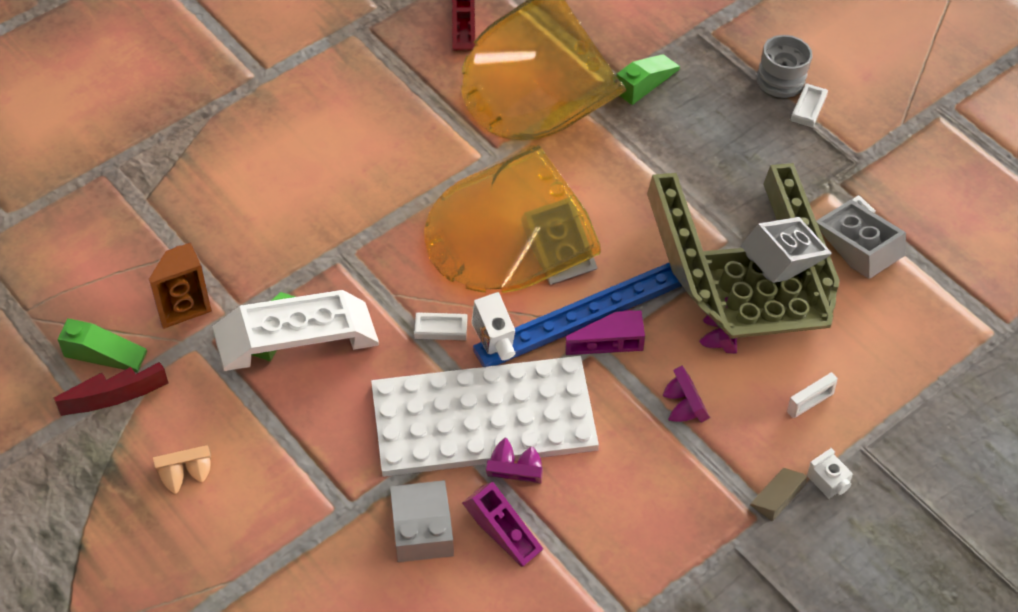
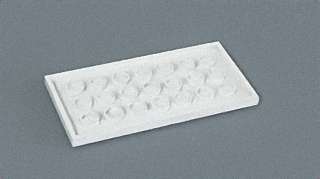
[371,356,599,477]

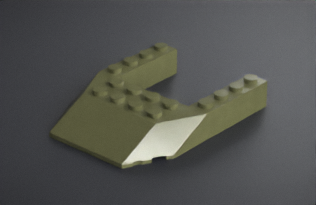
[647,163,840,338]

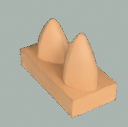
[153,445,212,494]

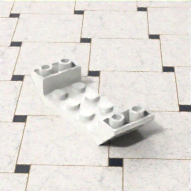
[212,290,379,371]

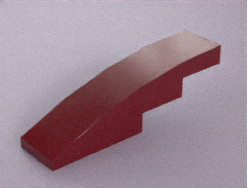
[452,0,476,51]
[53,362,169,416]

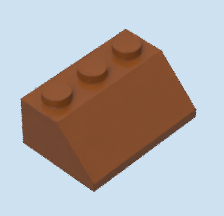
[149,242,212,329]

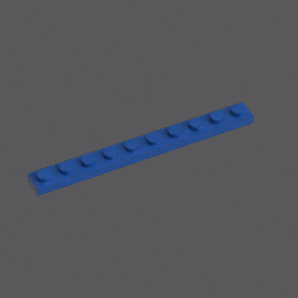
[473,263,682,367]

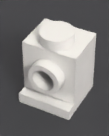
[807,448,853,499]

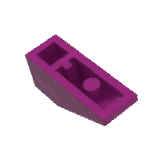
[565,310,645,355]
[462,482,544,567]

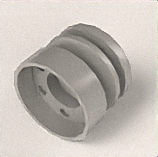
[757,35,812,98]

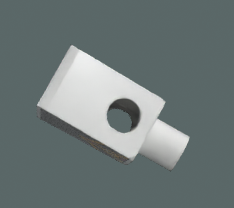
[471,292,515,360]

